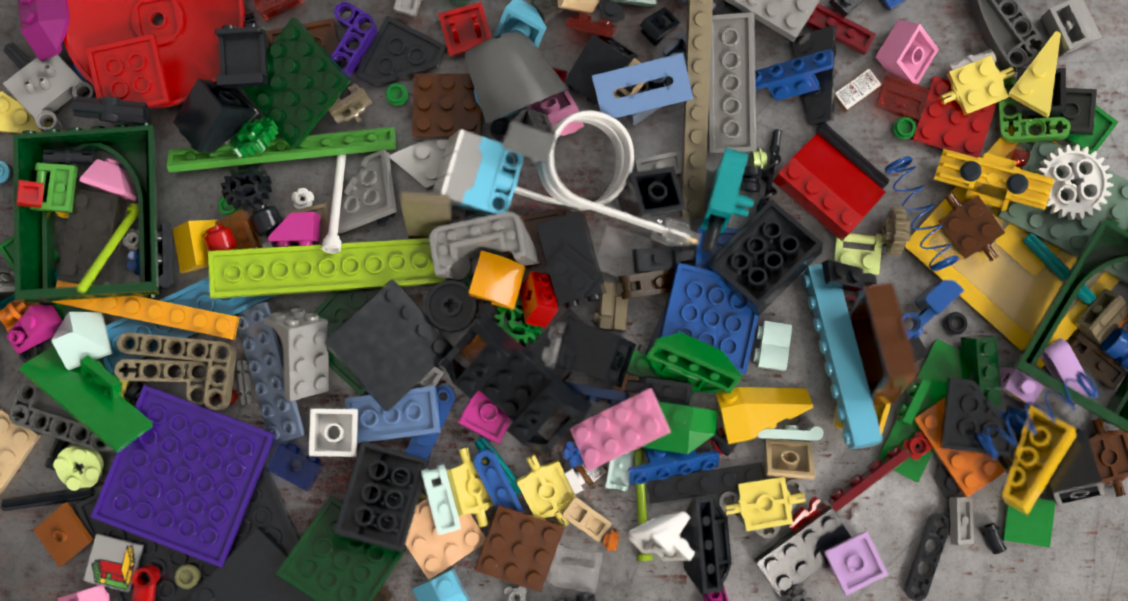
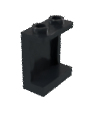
[215,23,269,89]

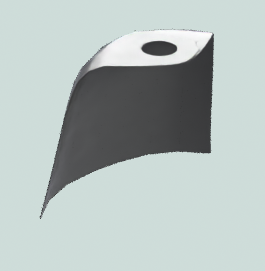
[465,31,569,124]

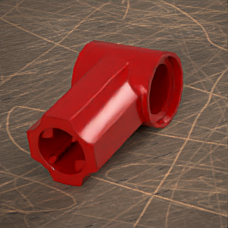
[132,564,160,601]

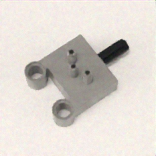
[3,43,97,132]

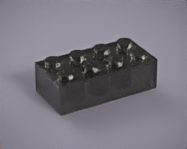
[58,189,128,286]

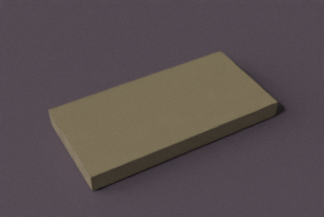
[400,192,453,239]

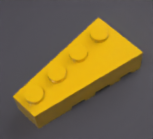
[1002,405,1076,515]

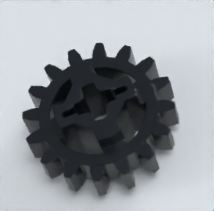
[221,165,273,211]

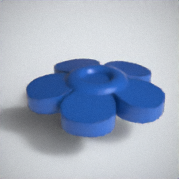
[125,250,140,276]
[562,441,584,468]

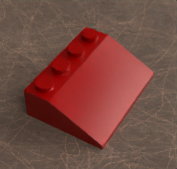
[773,133,886,241]

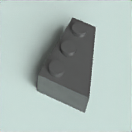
[502,107,557,163]

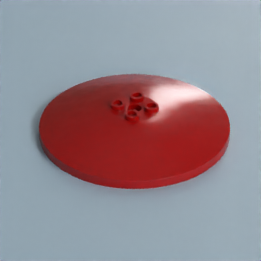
[64,0,245,108]

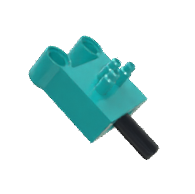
[700,147,754,254]

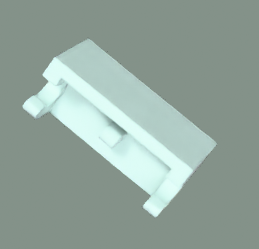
[605,450,634,491]

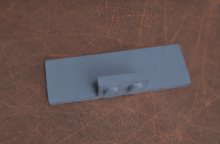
[236,302,305,446]

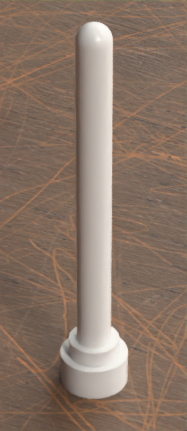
[322,154,346,254]

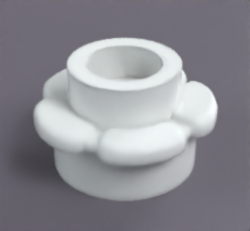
[291,188,314,209]

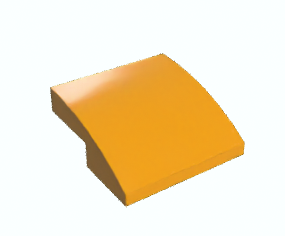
[469,251,526,310]

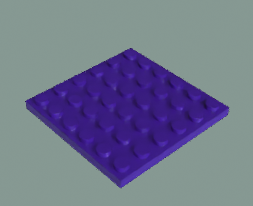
[91,385,276,568]

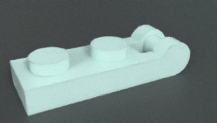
[755,425,824,440]
[421,464,461,535]

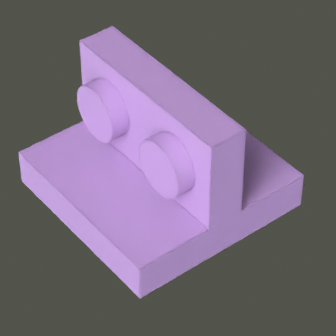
[823,531,889,596]

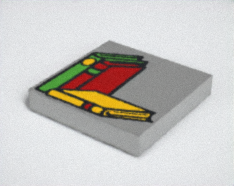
[83,534,144,592]

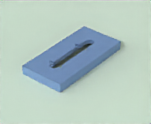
[592,53,693,118]

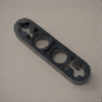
[904,513,950,601]

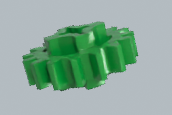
[230,117,279,158]
[493,298,543,347]

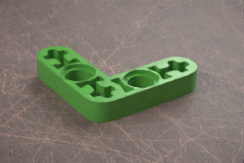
[998,78,1071,143]

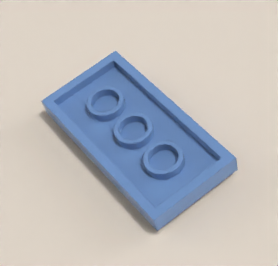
[345,386,441,444]

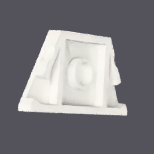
[389,140,448,189]

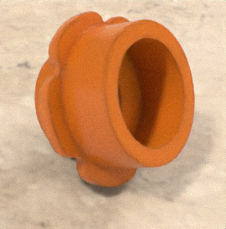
[603,529,620,552]

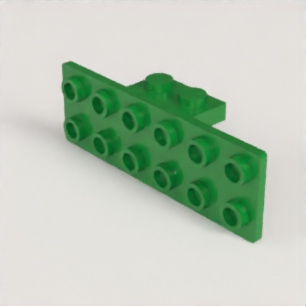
[876,339,973,482]
[19,345,153,452]

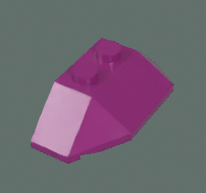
[18,0,70,62]

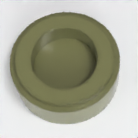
[175,564,200,589]

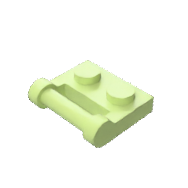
[833,233,883,275]

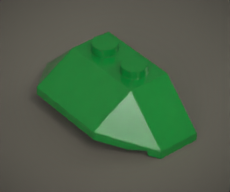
[646,332,742,393]
[641,402,718,454]

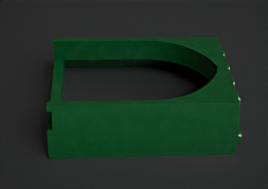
[13,123,159,305]
[1012,217,1128,433]

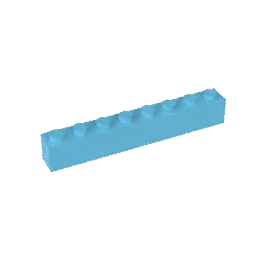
[802,264,883,450]

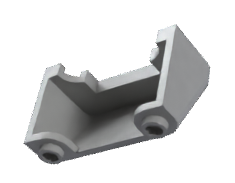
[430,212,539,281]

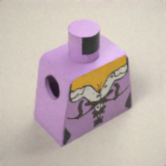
[999,367,1044,410]

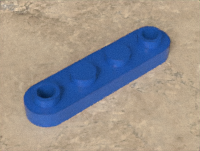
[405,385,456,460]
[474,449,525,512]

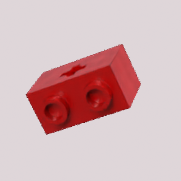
[520,271,558,328]

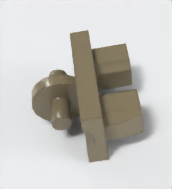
[329,84,373,125]

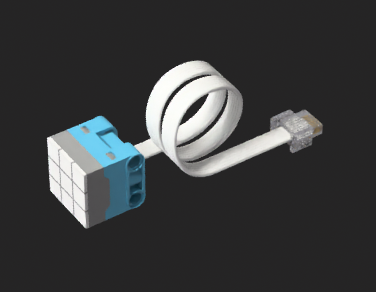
[432,111,701,247]

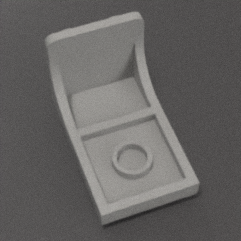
[264,308,329,401]

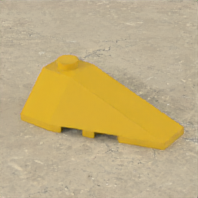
[716,387,813,444]

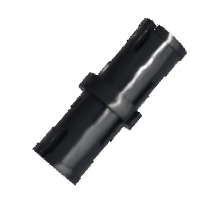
[43,148,94,165]

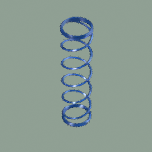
[884,156,959,272]
[977,371,1098,459]

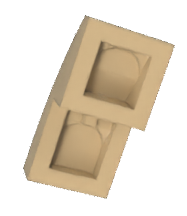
[562,496,612,543]

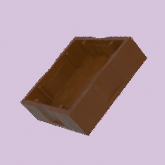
[849,282,919,406]

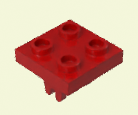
[438,2,491,58]

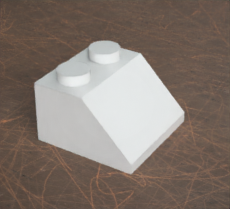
[309,409,358,457]

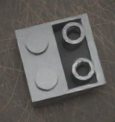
[1040,0,1102,57]

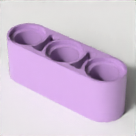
[1041,338,1093,407]

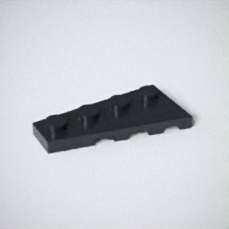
[792,25,837,126]

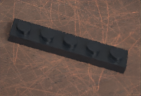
[647,462,764,503]

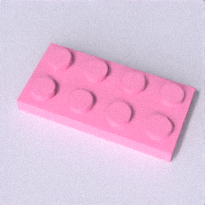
[570,389,671,471]

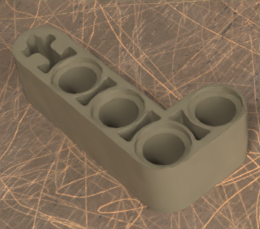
[114,359,208,405]

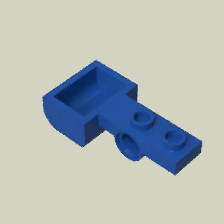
[902,280,964,339]

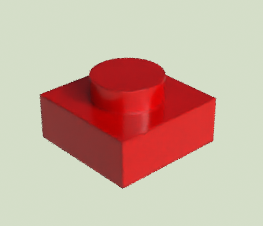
[16,180,44,208]

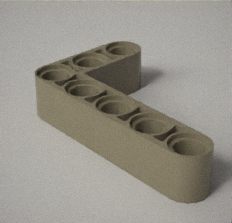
[117,332,237,410]

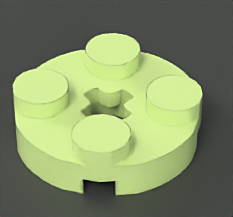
[53,444,104,491]

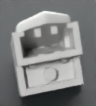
[628,511,694,561]

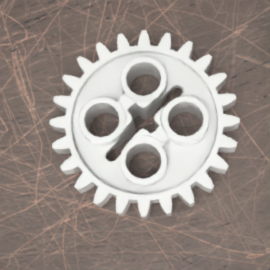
[1036,145,1113,221]

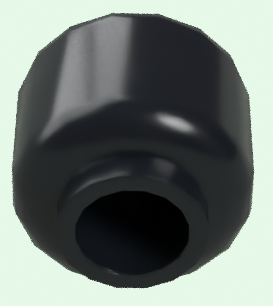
[249,203,283,238]

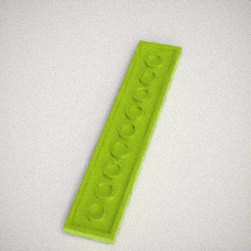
[208,238,446,299]

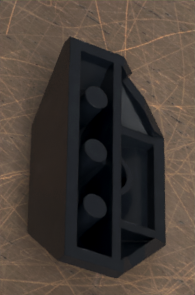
[681,496,732,594]

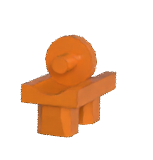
[0,300,42,332]

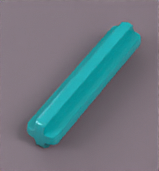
[474,436,522,495]

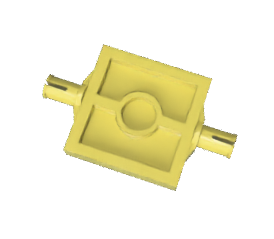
[940,55,1015,116]
[446,448,495,527]
[516,454,577,527]
[725,477,806,531]

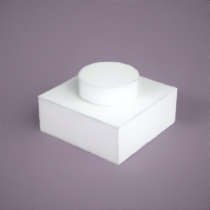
[565,468,585,494]

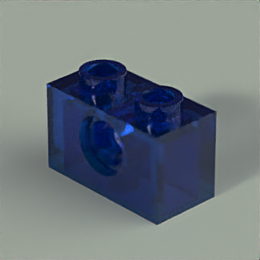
[266,442,324,491]

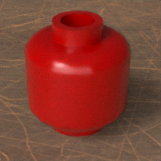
[203,224,238,251]

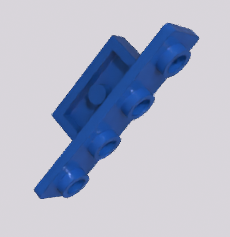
[755,49,833,101]
[628,448,720,485]

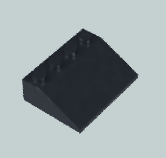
[707,200,823,316]
[333,441,430,552]

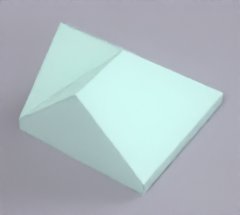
[51,312,112,370]

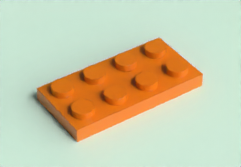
[913,396,1006,497]

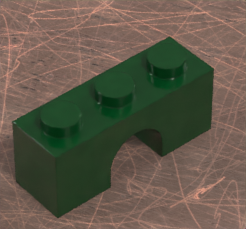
[961,335,1002,407]

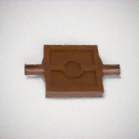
[939,192,1005,262]
[1089,418,1128,497]

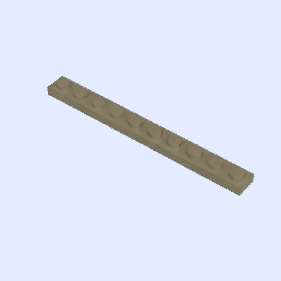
[680,0,713,217]

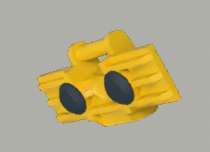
[934,149,1055,212]

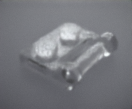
[550,544,603,594]

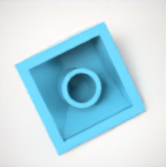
[494,0,547,48]
[412,567,470,601]

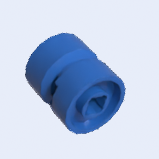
[1101,327,1128,371]

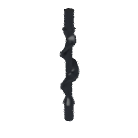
[756,129,782,213]

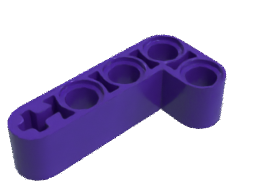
[331,2,377,78]

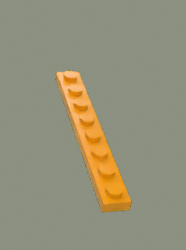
[52,280,240,340]

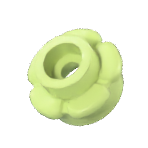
[750,148,767,169]

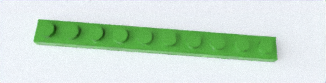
[167,127,396,172]

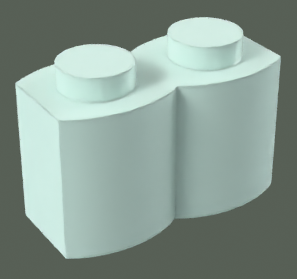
[753,321,792,372]

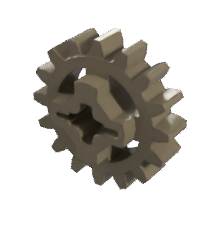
[882,206,910,256]

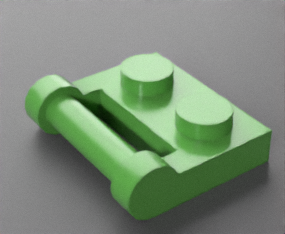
[29,163,78,213]

